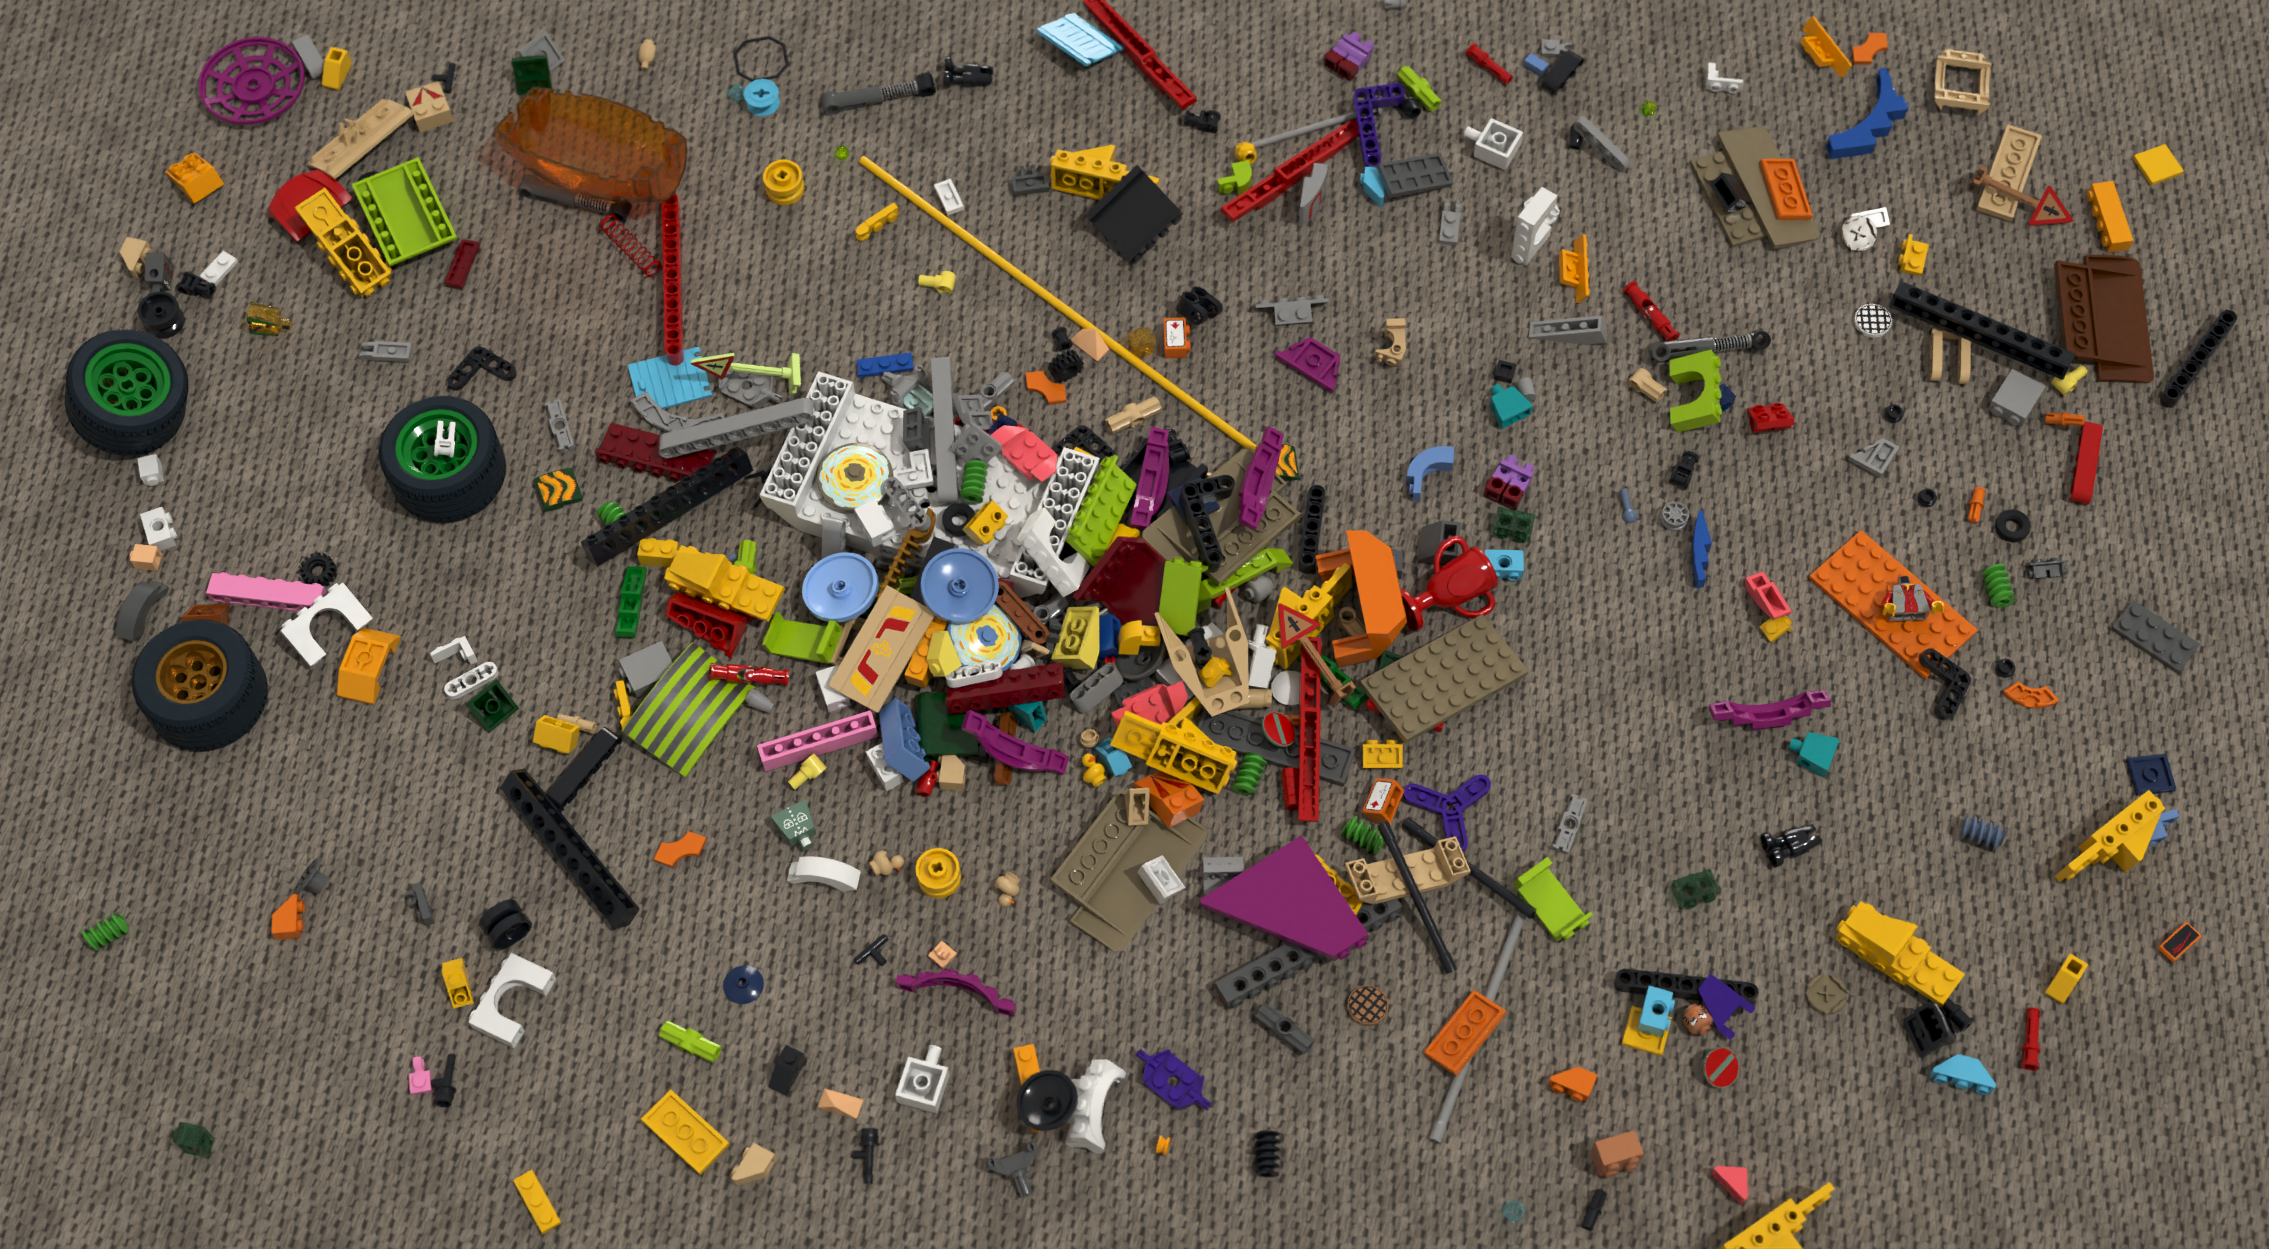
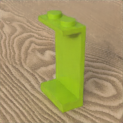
[1157,557,1208,636]
[762,612,843,664]
[1512,857,1593,942]

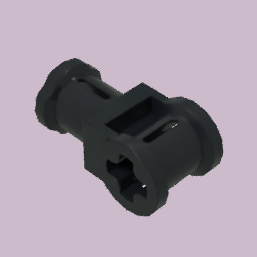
[1184,110,1221,134]
[176,271,216,298]
[1167,429,1190,466]
[1669,451,1699,490]
[1187,628,1212,669]

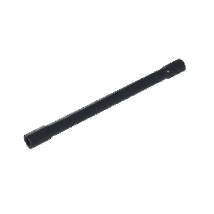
[1402,817,1537,919]
[1377,821,1457,974]

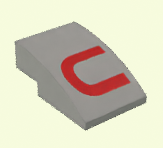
[1299,163,1328,227]

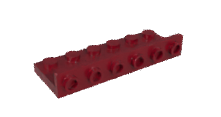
[595,423,716,482]
[946,662,1065,714]

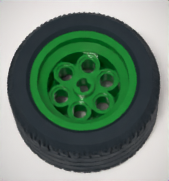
[65,329,189,456]
[379,396,506,523]

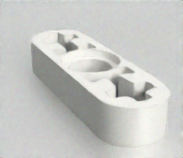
[946,661,1003,688]
[444,662,498,699]

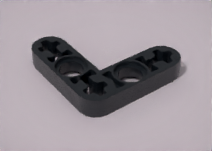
[447,346,517,391]
[1051,425,1116,463]
[1919,648,1971,720]

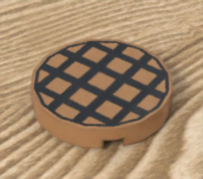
[1347,985,1388,1026]

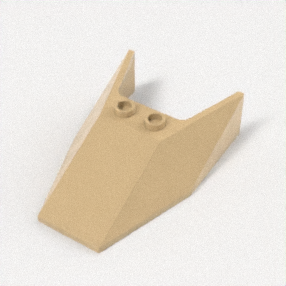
[1155,587,1249,717]

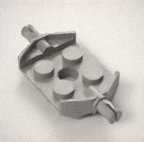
[719,359,783,408]

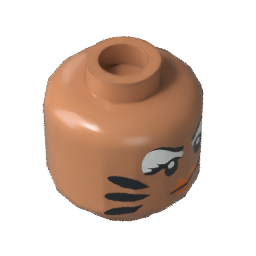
[1682,1004,1713,1036]

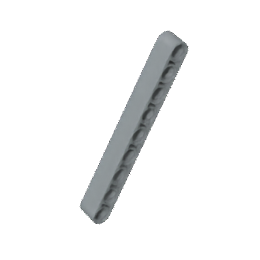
[931,356,959,504]
[659,398,814,458]

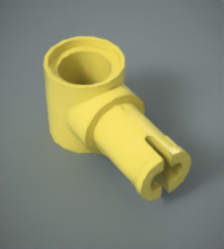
[919,271,956,295]
[2051,365,2087,396]
[788,753,827,790]

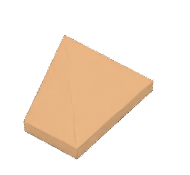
[1071,328,1110,362]
[818,1088,864,1119]

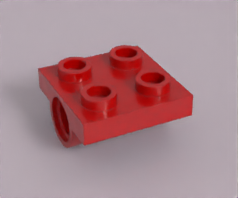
[1747,403,1794,433]

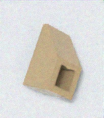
[120,237,152,280]
[936,755,966,791]
[731,1143,777,1186]

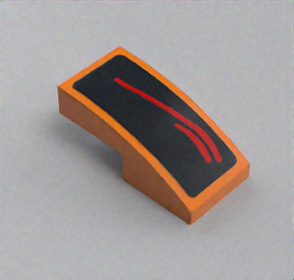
[2158,921,2202,962]

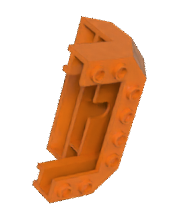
[1315,530,1407,667]

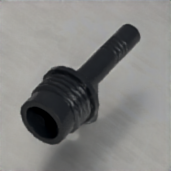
[1392,81,1421,119]
[431,1054,456,1107]
[852,1128,880,1184]

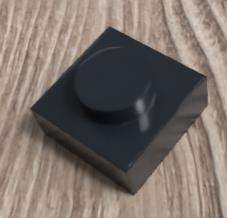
[1494,360,1517,383]

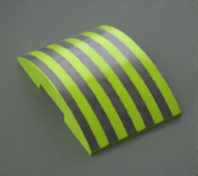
[622,642,755,777]

